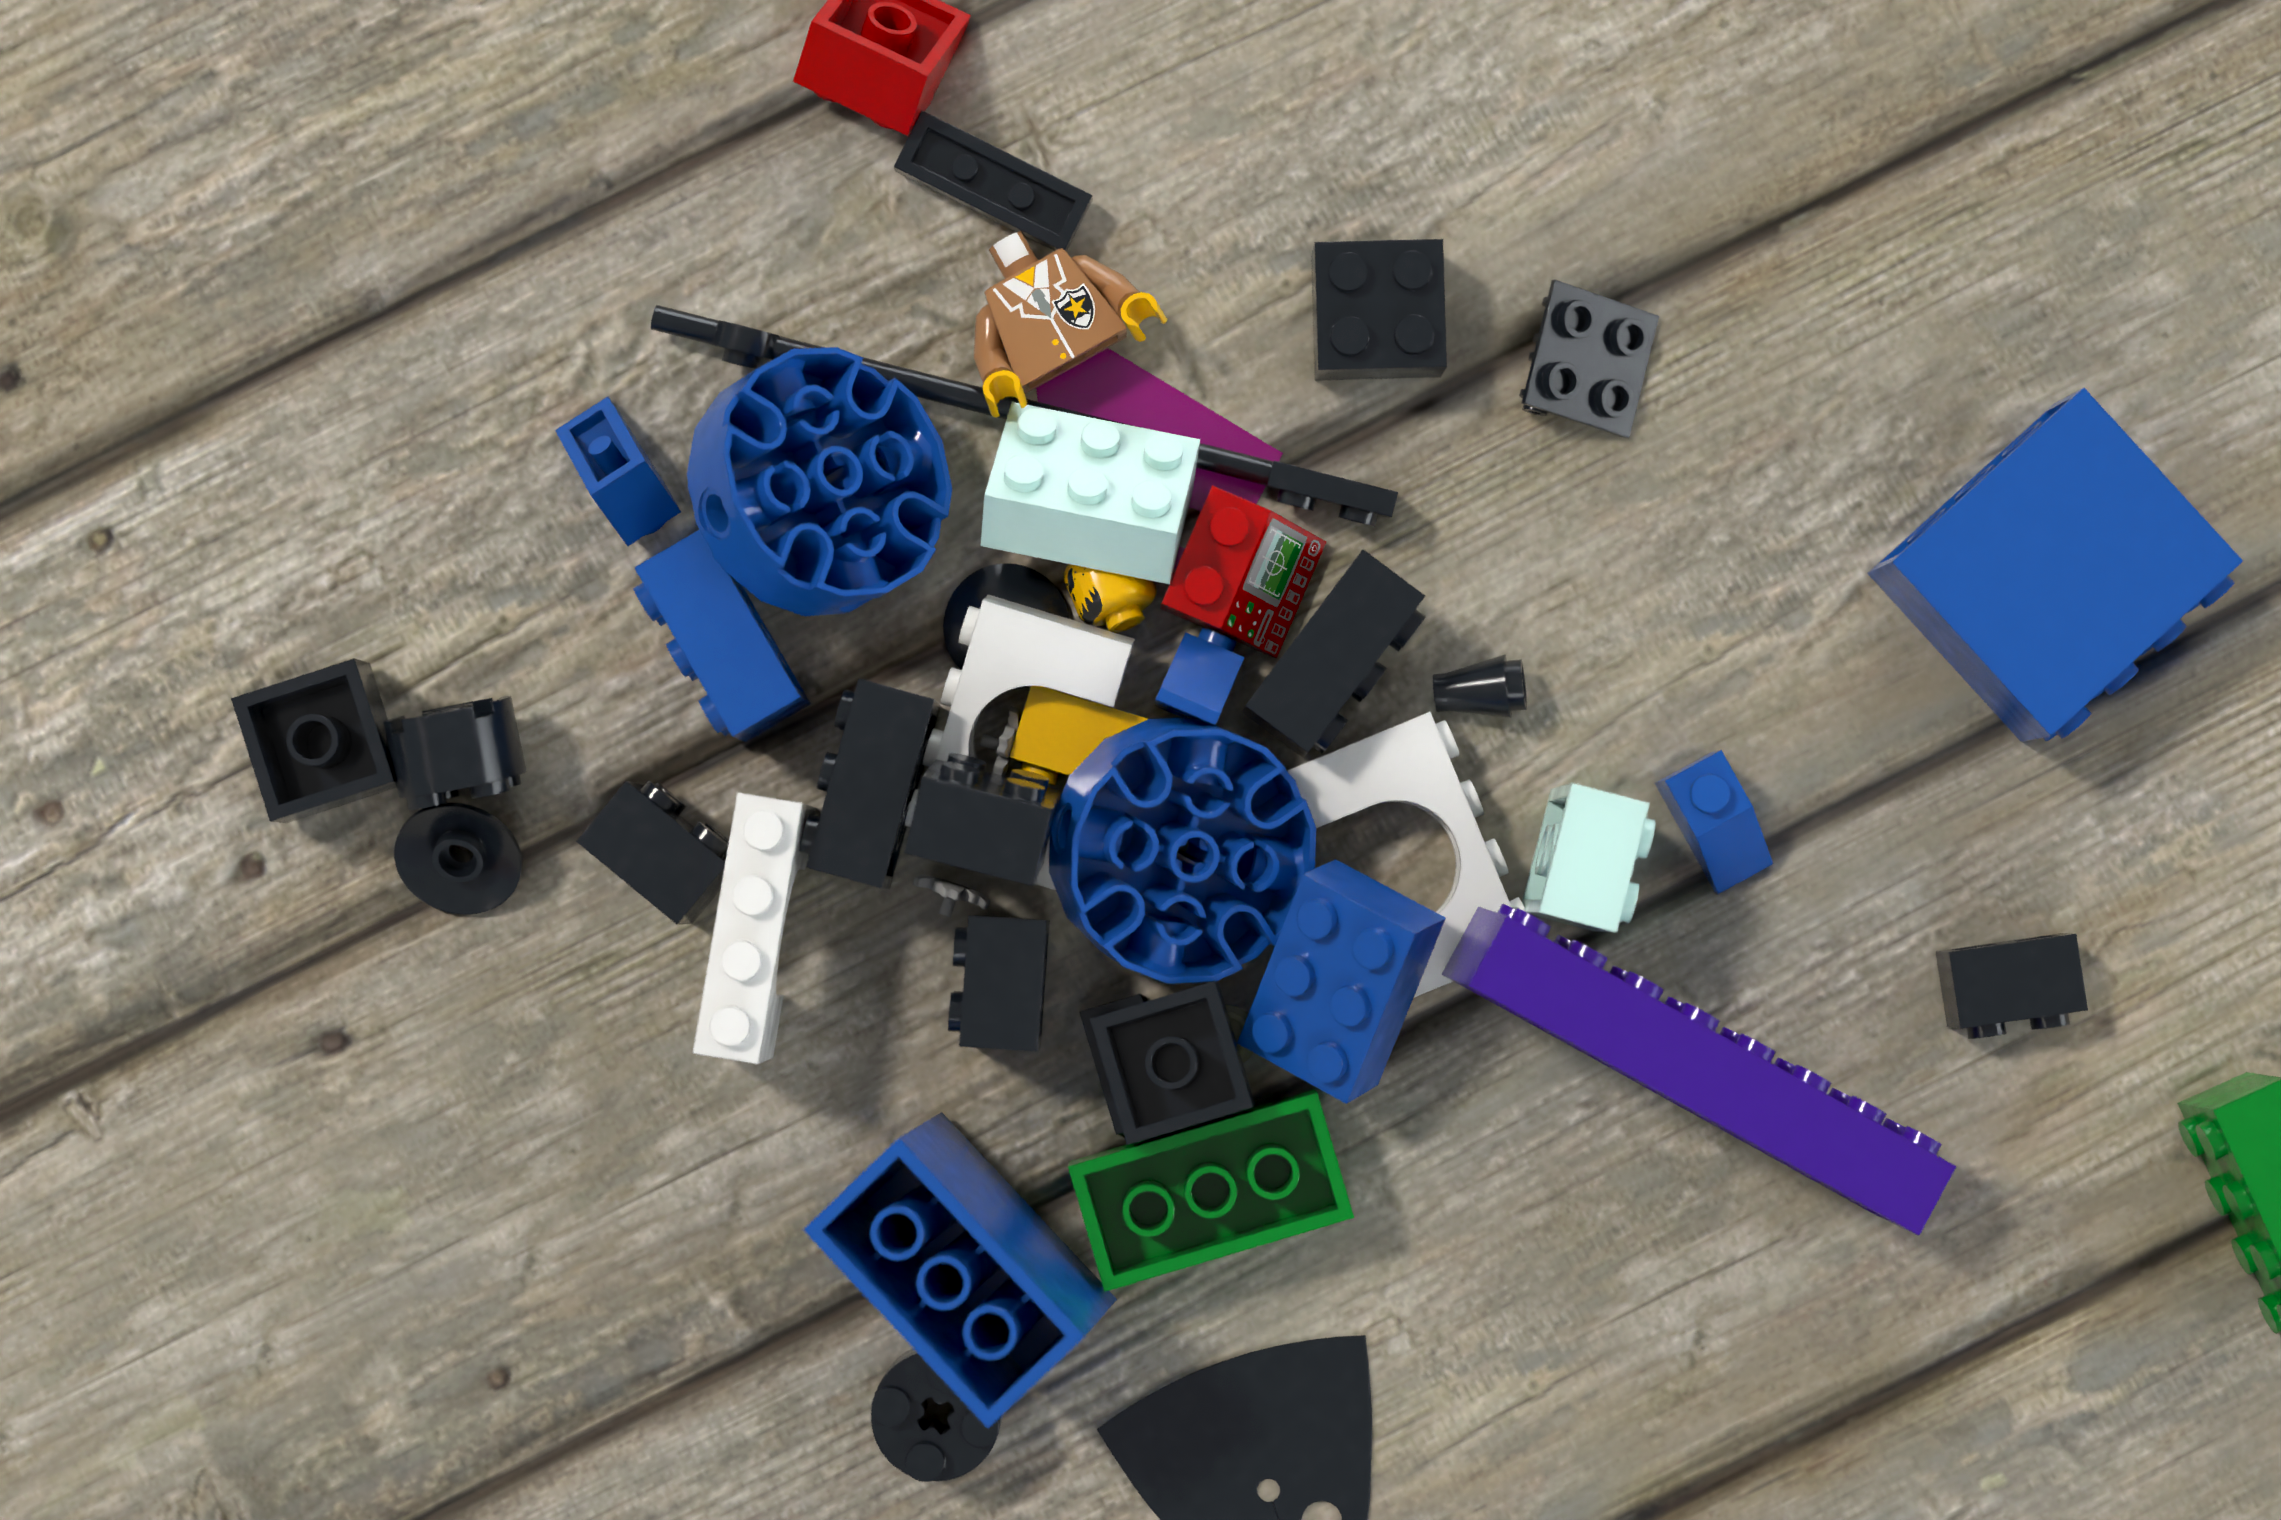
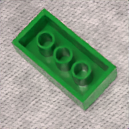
[2177,1072,2281,1334]
[1068,1089,1354,1292]

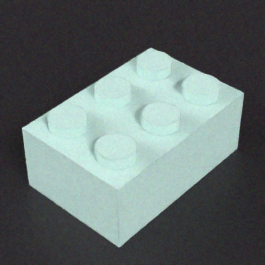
[980,402,1200,584]
[1522,783,1656,932]

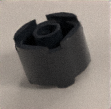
[383,696,527,810]
[871,1348,1003,1482]

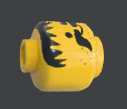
[1063,564,1157,633]

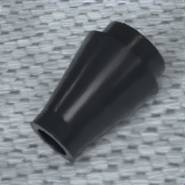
[1433,655,1527,718]

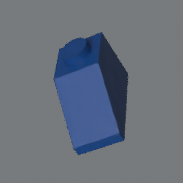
[555,396,681,547]
[1155,627,1245,726]
[1655,750,1773,894]

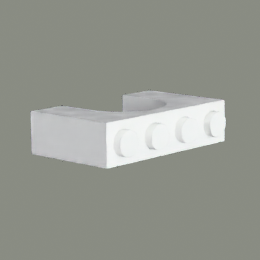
[905,594,1135,890]
[1287,712,1525,997]
[693,792,816,1064]

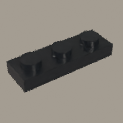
[894,110,1093,252]

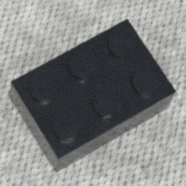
[1242,549,1426,758]
[799,678,941,889]

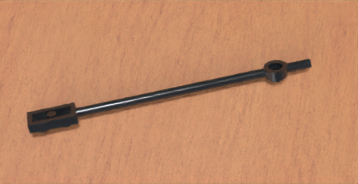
[651,305,1398,527]

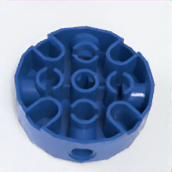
[687,347,952,617]
[1049,718,1316,984]

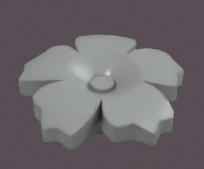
[980,706,1021,776]
[912,875,990,917]

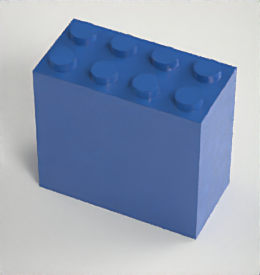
[1867,388,2243,742]
[803,1112,1117,1428]

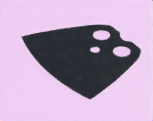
[1097,1335,1372,1520]

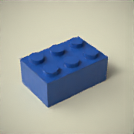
[633,530,811,742]
[1237,859,1446,1104]

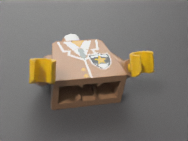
[974,231,1167,418]

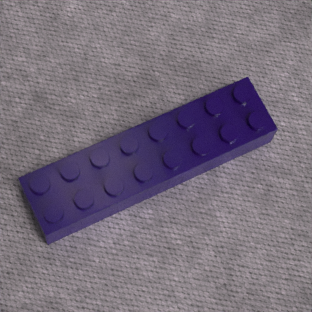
[1441,903,1957,1236]

